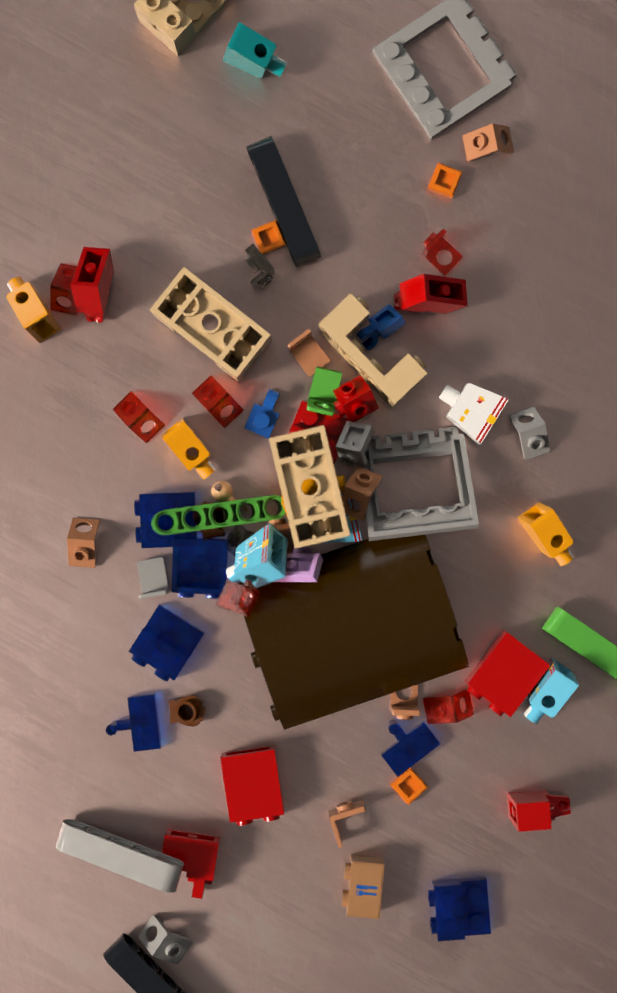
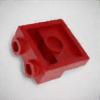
[288,400,349,465]

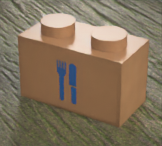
[341,854,385,919]

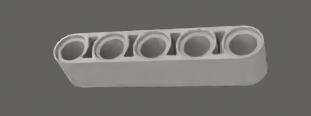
[56,819,184,893]

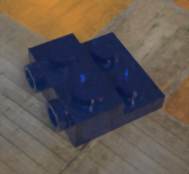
[134,492,198,548]
[171,537,229,599]
[128,604,205,682]
[428,877,491,941]

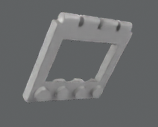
[372,0,517,140]
[359,426,479,541]

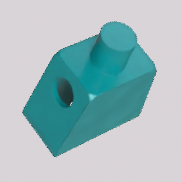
[222,22,287,78]

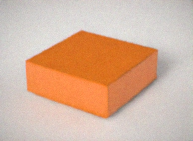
[427,162,463,199]
[251,220,286,256]
[390,765,428,805]

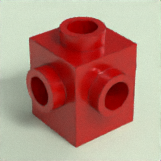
[333,375,379,422]

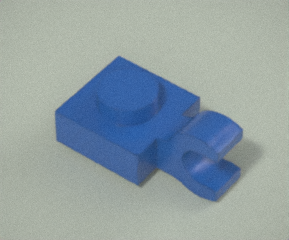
[356,304,406,351]
[244,389,280,439]

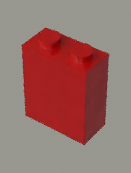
[464,630,551,718]
[220,745,285,826]

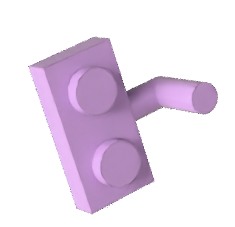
[274,546,323,582]

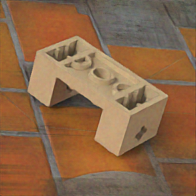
[133,0,229,56]
[150,267,272,382]
[318,293,427,408]
[269,425,350,549]

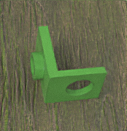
[307,366,342,416]

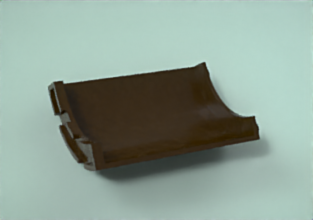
[233,535,469,730]

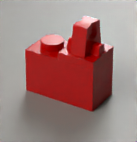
[71,247,114,323]
[394,273,468,314]
[508,790,571,832]
[162,829,220,899]

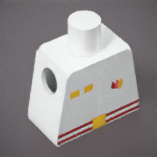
[439,383,508,445]

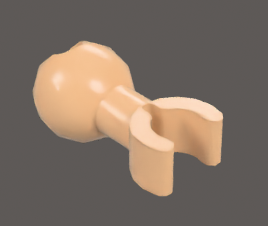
[211,480,248,512]

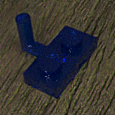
[106,693,162,752]
[381,720,440,777]

